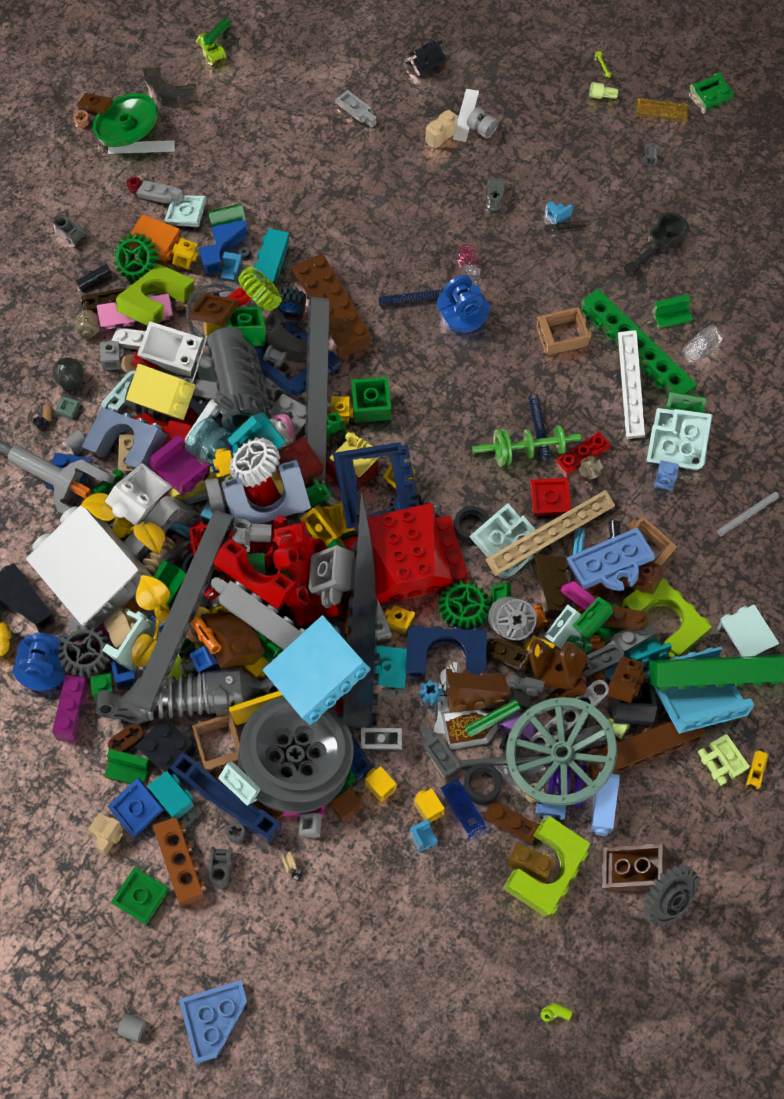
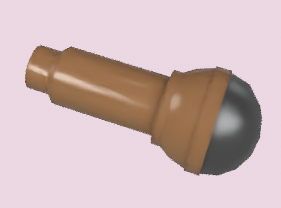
[172,299,197,311]

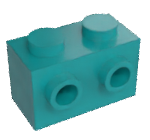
[147,771,194,820]

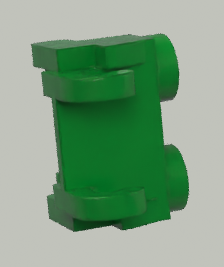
[305,477,332,513]

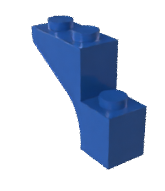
[199,220,248,275]

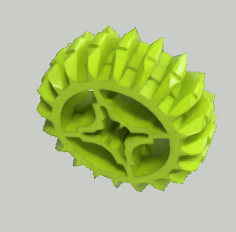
[238,266,282,311]

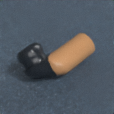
[33,404,53,429]

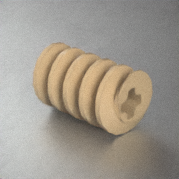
[142,536,176,576]

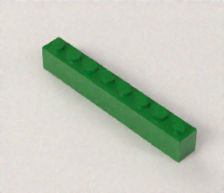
[650,654,784,690]

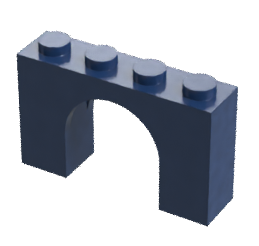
[406,625,487,679]

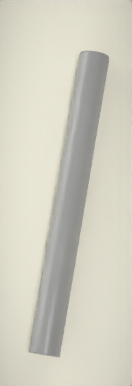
[717,491,780,537]

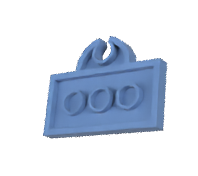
[567,528,655,591]

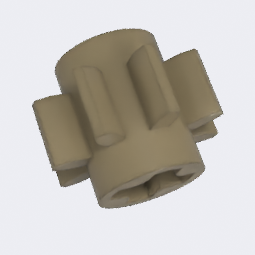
[578,456,603,479]

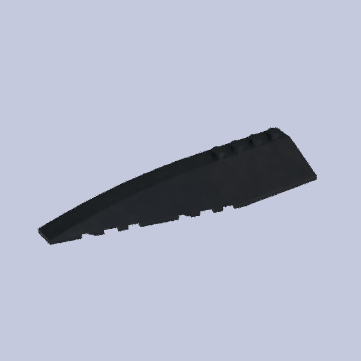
[343,491,380,730]

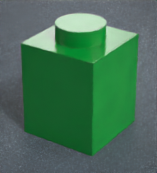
[91,673,115,703]

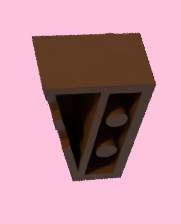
[446,668,509,713]

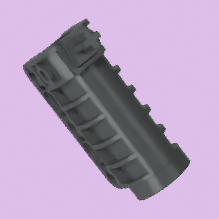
[207,327,273,433]

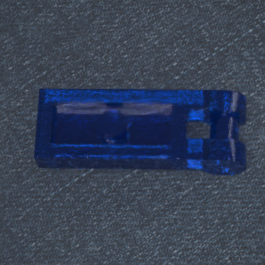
[440,778,487,838]

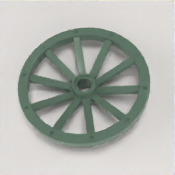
[506,697,617,806]

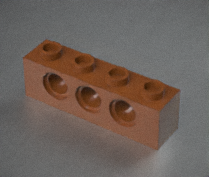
[152,817,206,907]

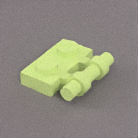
[698,734,750,786]

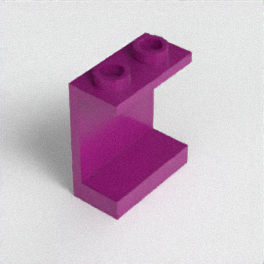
[150,435,210,496]

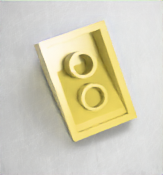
[126,364,196,420]

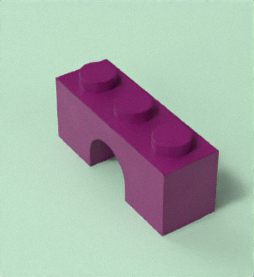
[52,675,89,742]

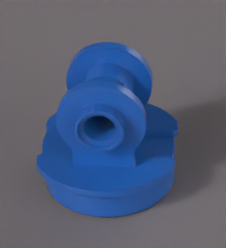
[436,275,490,333]
[13,633,70,691]

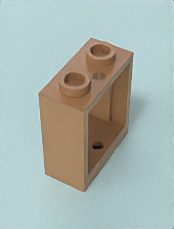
[536,307,591,356]
[621,516,677,566]
[192,714,240,774]

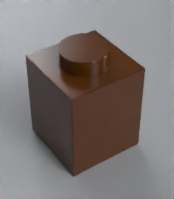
[331,788,364,823]

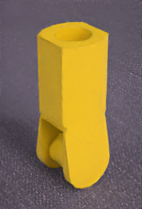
[746,751,769,789]

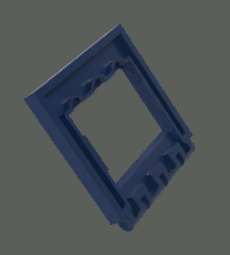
[254,321,342,397]
[333,442,419,529]

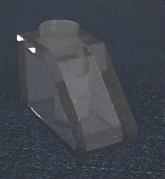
[681,324,724,365]

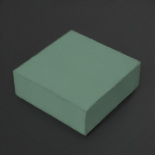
[55,396,80,420]

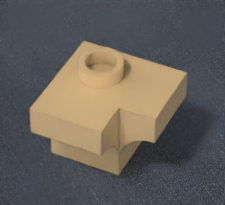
[88,812,123,856]

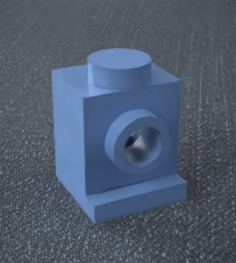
[654,460,679,490]
[535,802,566,825]

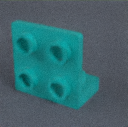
[228,412,286,450]
[624,637,672,672]

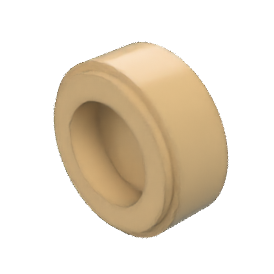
[121,354,135,373]

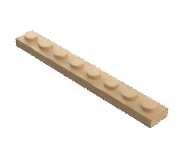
[485,490,615,576]

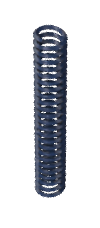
[379,289,444,306]
[528,394,551,460]

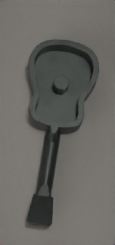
[623,212,690,275]

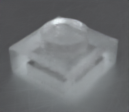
[461,264,481,284]

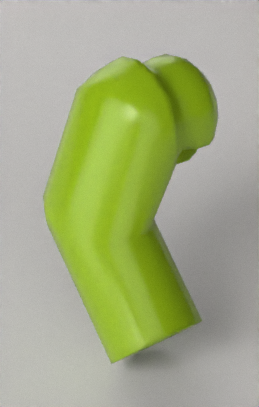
[541,1003,573,1022]

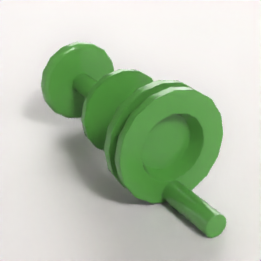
[472,425,581,467]

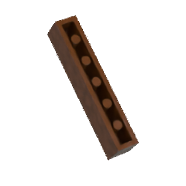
[584,719,706,781]

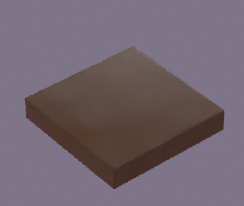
[189,293,238,326]

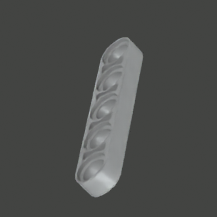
[531,680,609,753]

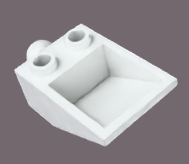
[137,322,212,378]
[105,463,172,525]

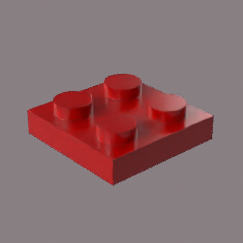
[530,478,571,516]

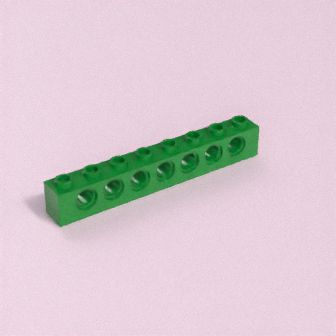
[580,289,697,396]

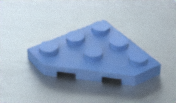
[179,980,247,1064]

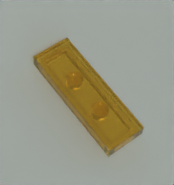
[636,98,688,121]

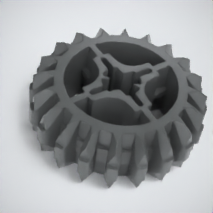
[57,625,111,678]

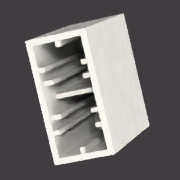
[26,505,153,629]

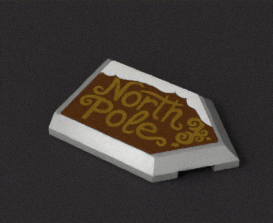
[441,709,499,750]

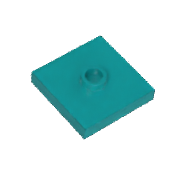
[376,646,407,689]

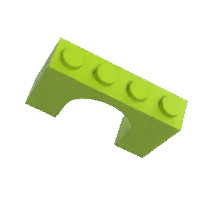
[116,264,195,326]
[621,577,712,658]
[502,816,590,916]

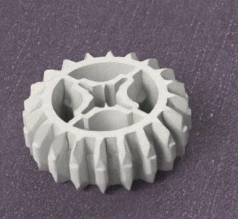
[229,437,280,488]

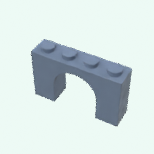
[82,408,168,470]
[221,460,311,525]

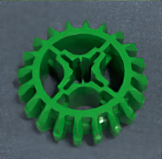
[112,233,160,281]
[438,580,491,630]

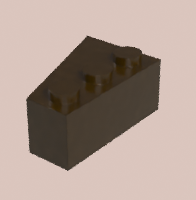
[532,554,571,619]

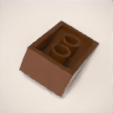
[200,612,265,669]
[602,844,670,893]

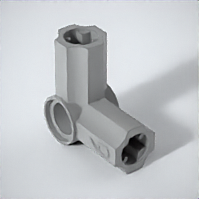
[232,519,271,553]

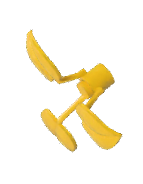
[81,493,165,555]
[131,575,211,667]

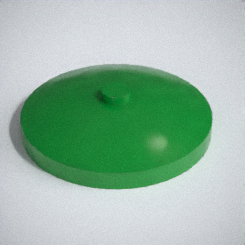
[93,93,159,147]

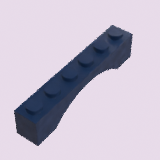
[170,752,281,845]

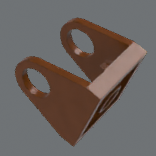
[529,639,588,689]

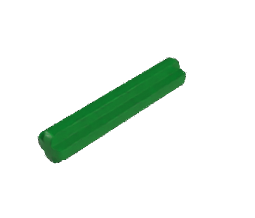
[203,18,231,46]
[465,700,521,737]

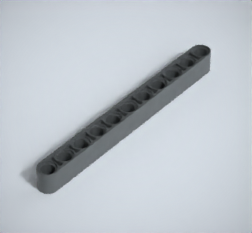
[304,296,329,488]
[132,510,235,712]

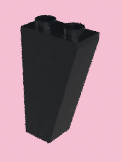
[0,563,55,632]

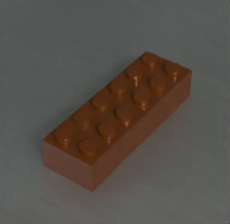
[291,253,371,359]

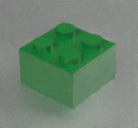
[225,307,265,347]
[351,377,391,423]

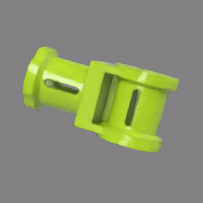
[196,33,226,65]

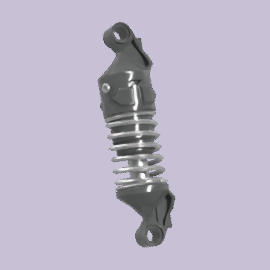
[96,666,279,725]

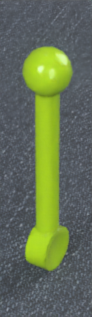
[595,51,611,78]

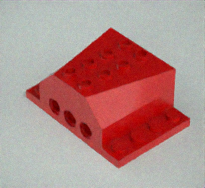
[342,503,470,606]

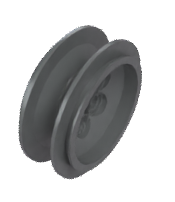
[238,697,354,813]

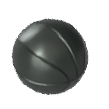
[52,357,84,390]

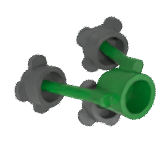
[326,413,347,460]

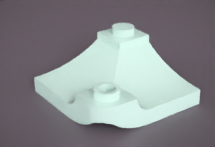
[647,408,712,470]
[469,503,542,579]

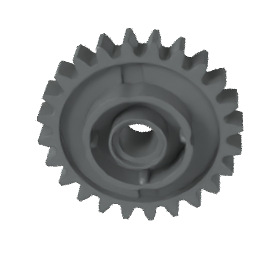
[642,864,700,928]

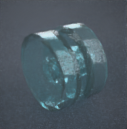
[185,417,232,466]

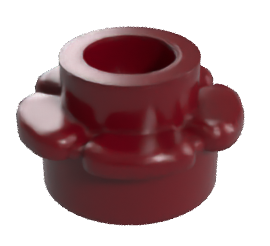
[126,177,142,193]

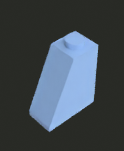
[590,772,620,836]

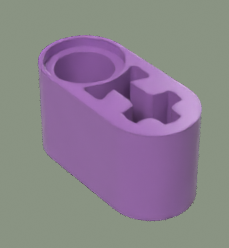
[497,712,538,742]

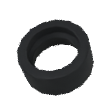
[454,506,490,544]
[463,763,502,805]

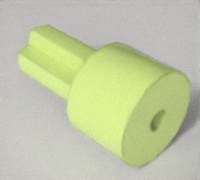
[589,82,618,99]
[595,714,630,740]

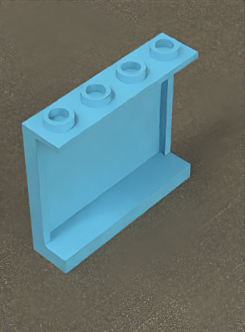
[262,615,371,725]
[647,647,754,733]

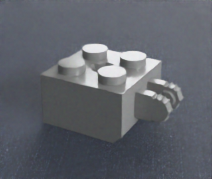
[268,394,306,445]
[309,545,354,608]

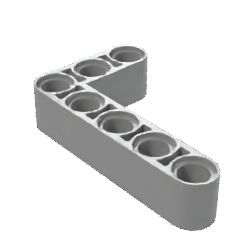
[123,496,199,561]

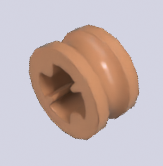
[73,110,90,128]

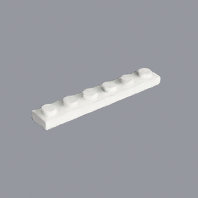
[618,330,645,439]

